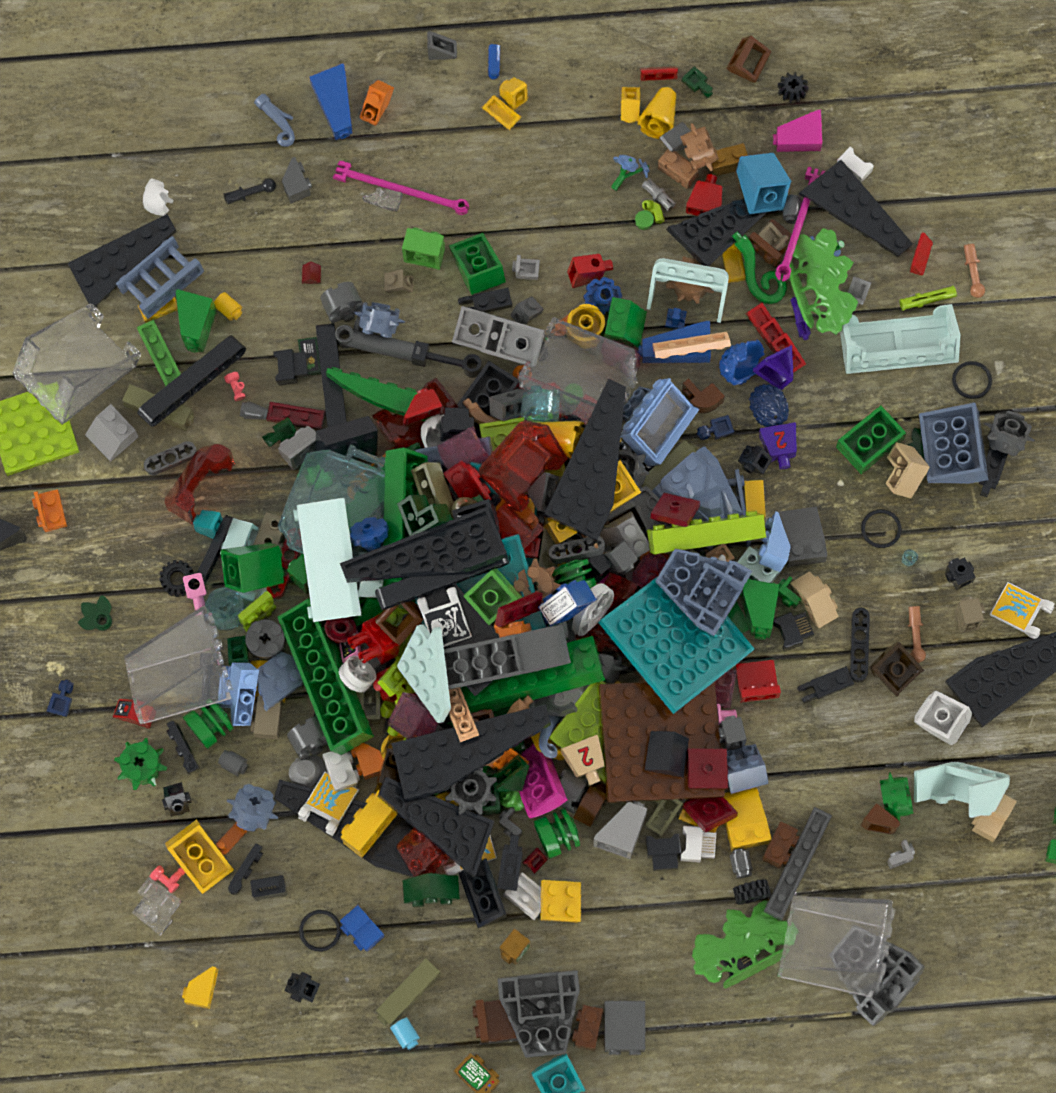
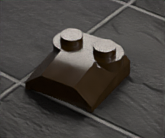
[870,642,925,697]

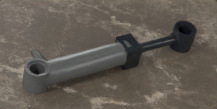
[335,316,482,378]

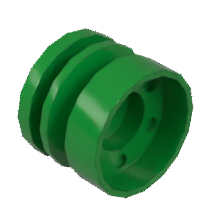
[552,559,597,593]
[182,697,234,750]
[533,808,580,859]

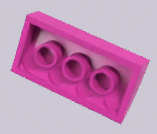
[519,744,567,818]

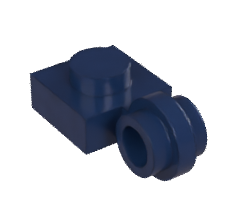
[696,415,734,440]
[47,679,74,718]

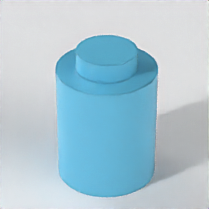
[390,1017,420,1050]

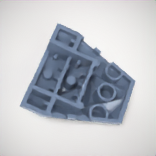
[652,446,743,521]
[655,549,752,636]

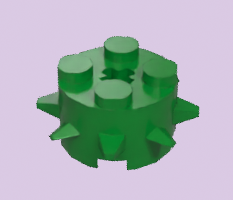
[114,738,167,790]
[880,772,913,821]

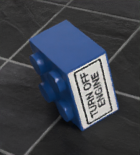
[538,580,597,627]

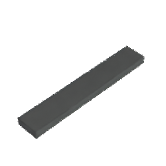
[764,807,832,921]

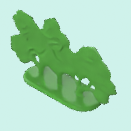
[789,228,858,335]
[692,900,799,988]

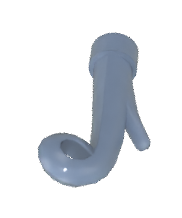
[254,93,295,147]
[539,715,563,758]

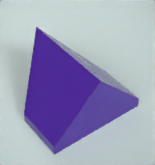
[753,345,793,390]

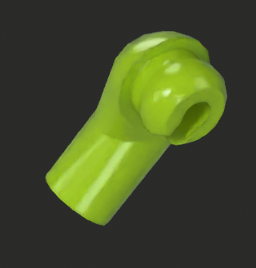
[642,200,665,224]

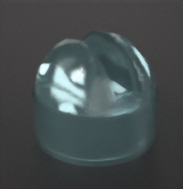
[901,549,918,566]

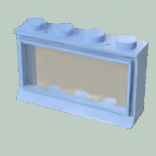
[621,378,699,466]

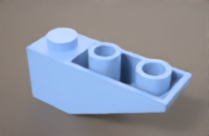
[758,511,791,572]
[229,663,259,726]

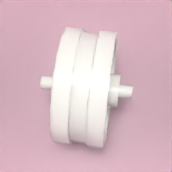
[339,656,376,692]

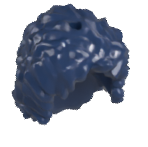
[749,384,789,427]

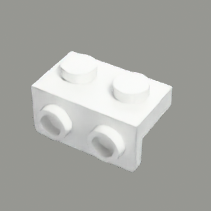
[322,751,360,792]

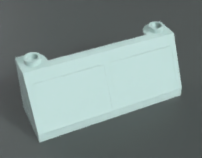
[840,304,960,374]
[293,498,361,622]

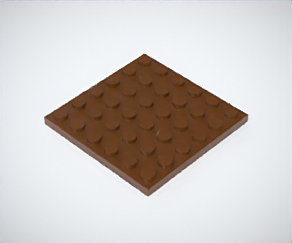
[598,682,725,803]

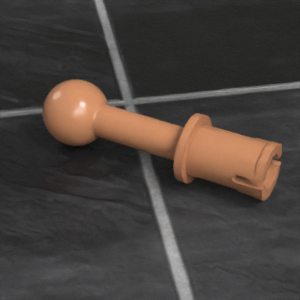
[964,244,985,298]
[908,606,926,663]

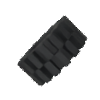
[159,560,196,597]
[733,879,771,905]

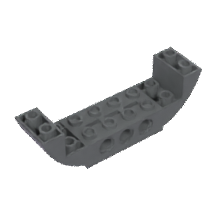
[444,624,571,689]

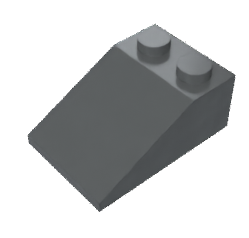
[779,507,827,567]

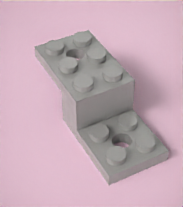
[452,306,545,367]

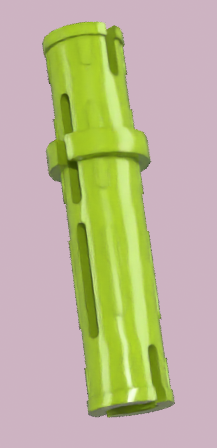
[899,285,957,311]

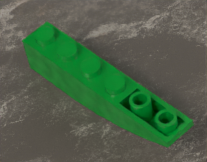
[326,367,432,422]

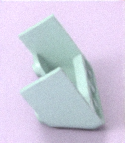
[647,258,729,323]
[914,762,1010,818]

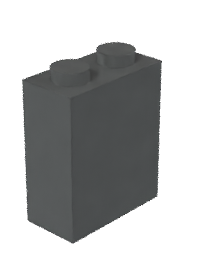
[605,1001,645,1055]

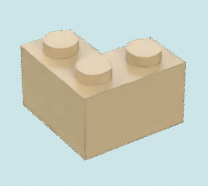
[885,442,930,498]
[790,572,839,628]
[971,794,1017,842]

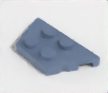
[257,651,304,711]

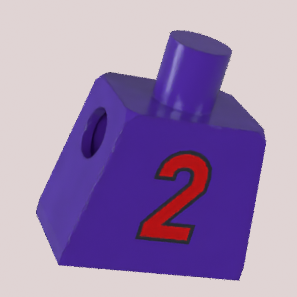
[759,422,797,470]

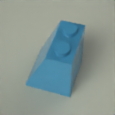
[737,153,791,214]

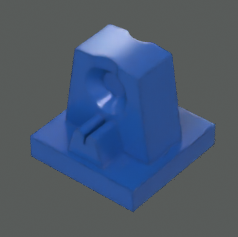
[665,308,687,329]

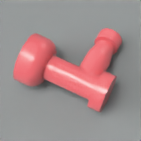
[224,372,246,401]
[149,865,186,894]

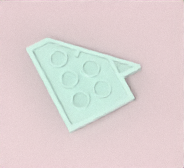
[397,624,451,723]

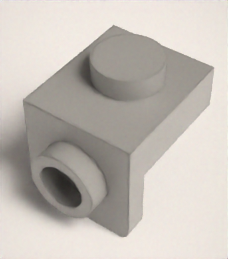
[512,255,540,280]
[848,276,872,306]

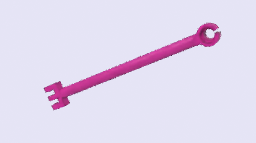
[333,161,469,215]
[775,166,826,281]

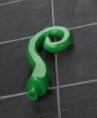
[732,231,787,304]

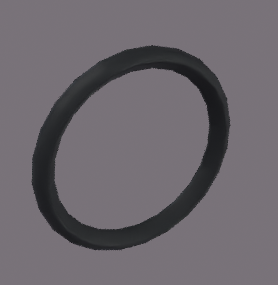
[952,361,992,399]
[861,509,902,548]
[299,910,341,952]

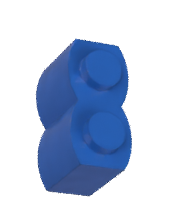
[340,905,385,952]

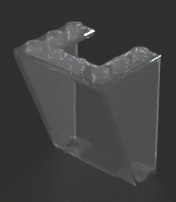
[12,303,141,425]
[518,317,638,425]
[124,606,233,725]
[777,896,895,997]

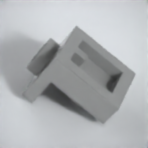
[887,840,915,869]

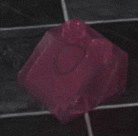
[388,692,438,739]

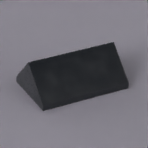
[458,858,507,928]

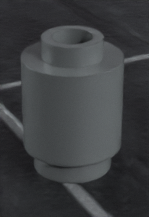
[783,195,802,224]
[218,750,249,776]
[729,848,753,879]

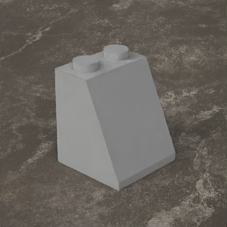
[593,801,647,860]

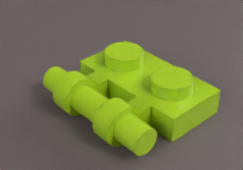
[238,591,277,632]
[377,657,415,707]

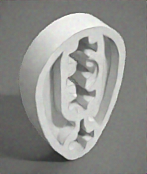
[572,584,614,636]

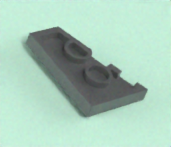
[633,486,672,534]

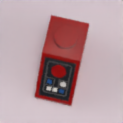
[113,699,156,729]

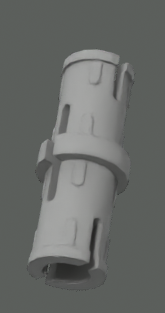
[642,178,676,212]

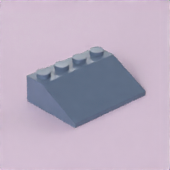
[919,403,988,484]

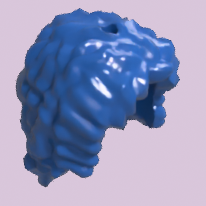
[719,340,764,386]

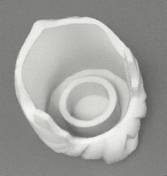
[143,178,173,216]
[421,414,452,448]

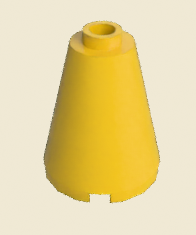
[637,87,676,139]
[529,421,584,458]

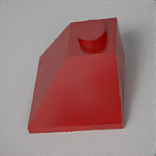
[403,388,442,426]

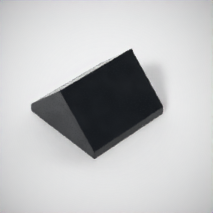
[644,731,689,778]

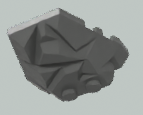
[830,926,925,1026]
[497,970,580,1058]

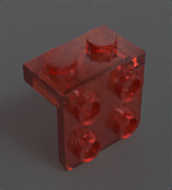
[396,828,449,877]

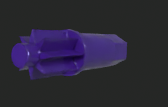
[791,297,811,340]

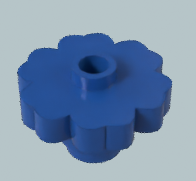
[583,277,622,315]
[350,517,389,552]

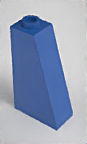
[309,63,353,140]
[638,321,711,363]

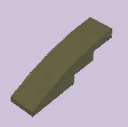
[645,799,687,836]

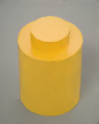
[214,292,242,321]

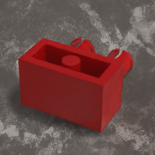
[347,615,400,664]

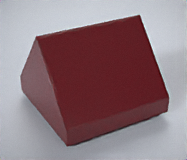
[302,261,321,284]
[522,847,548,874]

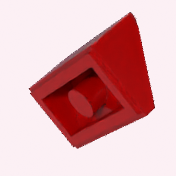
[640,66,678,81]
[910,232,933,276]

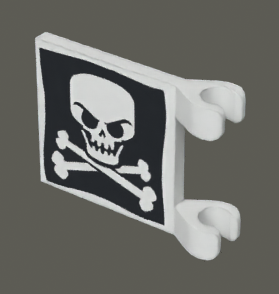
[417,587,472,647]

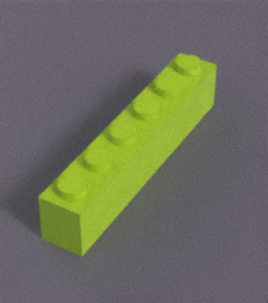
[647,511,766,554]

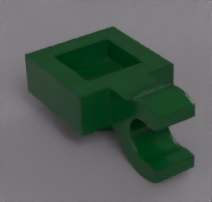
[682,66,713,99]
[262,417,296,447]

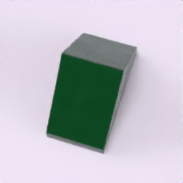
[491,755,529,792]

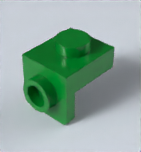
[778,576,801,609]

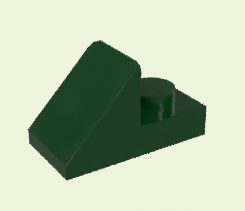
[227,635,250,666]

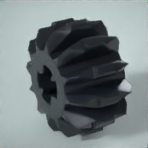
[777,71,809,104]

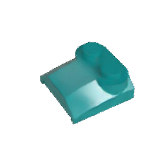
[531,1054,586,1093]

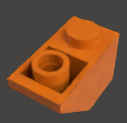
[359,80,394,126]
[351,743,383,780]

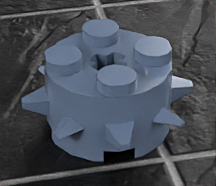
[354,302,405,338]
[227,784,278,831]

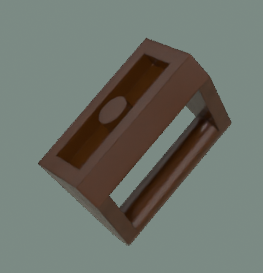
[726,35,772,83]
[375,601,423,645]
[861,803,900,835]

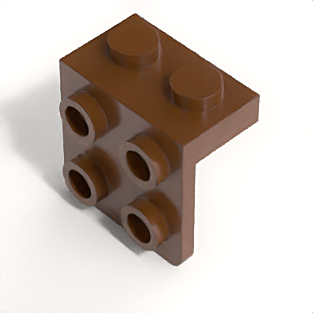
[749,219,792,268]
[472,999,517,1043]

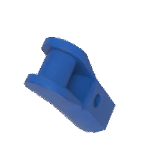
[488,44,500,80]

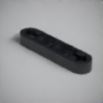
[195,515,233,585]
[850,607,870,683]

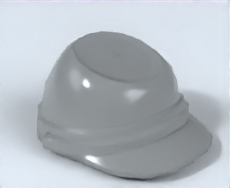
[289,755,326,788]

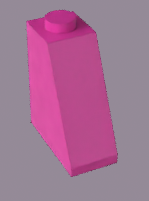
[773,110,822,152]

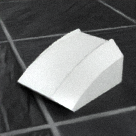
[914,691,972,745]

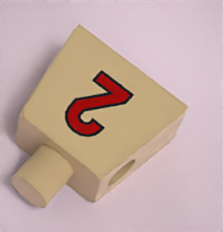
[560,735,604,785]

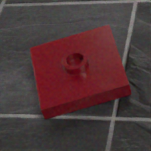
[650,493,700,527]
[687,748,728,789]
[683,797,738,833]

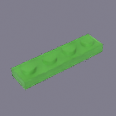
[137,320,181,386]

